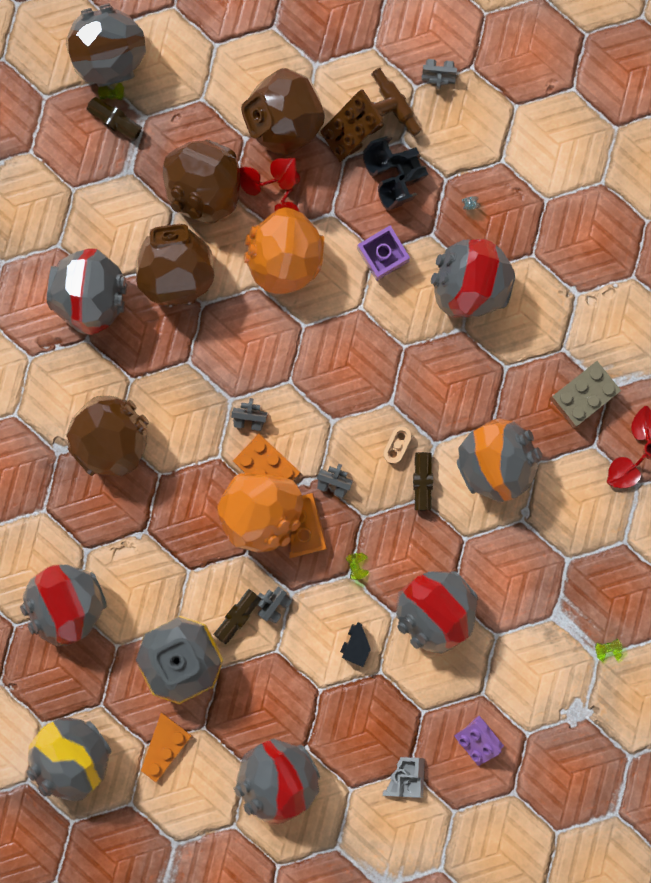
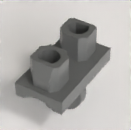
[421,59,457,90]
[231,398,268,431]
[317,464,353,498]
[258,586,292,623]

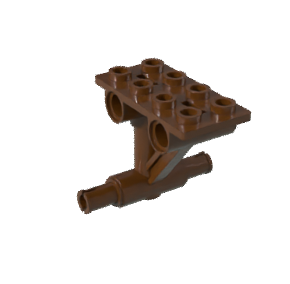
[320,68,422,162]

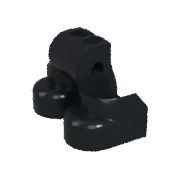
[363,136,429,211]

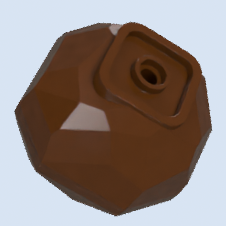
[241,68,325,155]
[163,140,240,224]
[136,224,214,307]
[66,396,149,477]

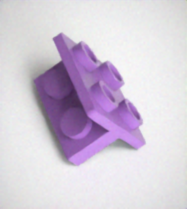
[455,715,504,766]

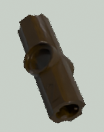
[86,96,143,142]
[413,452,433,511]
[213,589,262,645]

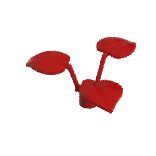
[240,158,300,212]
[607,406,651,489]

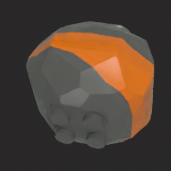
[457,418,542,502]

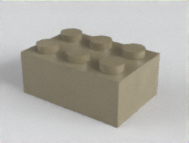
[550,361,621,428]

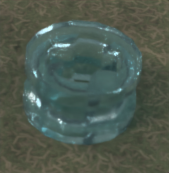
[462,196,480,210]

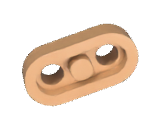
[384,427,411,464]

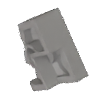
[383,757,425,798]

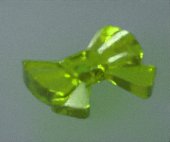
[98,83,124,100]
[345,552,369,580]
[595,639,622,662]

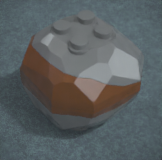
[66,3,146,87]

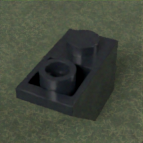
[340,622,371,667]

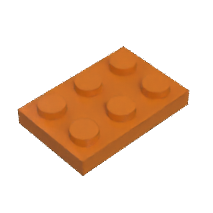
[233,433,301,481]

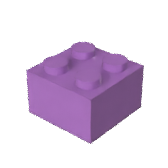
[357,225,410,281]

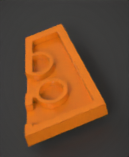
[289,493,327,558]
[141,712,192,782]

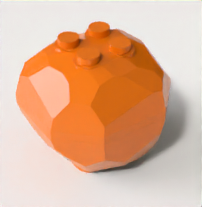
[243,208,324,294]
[218,473,304,552]

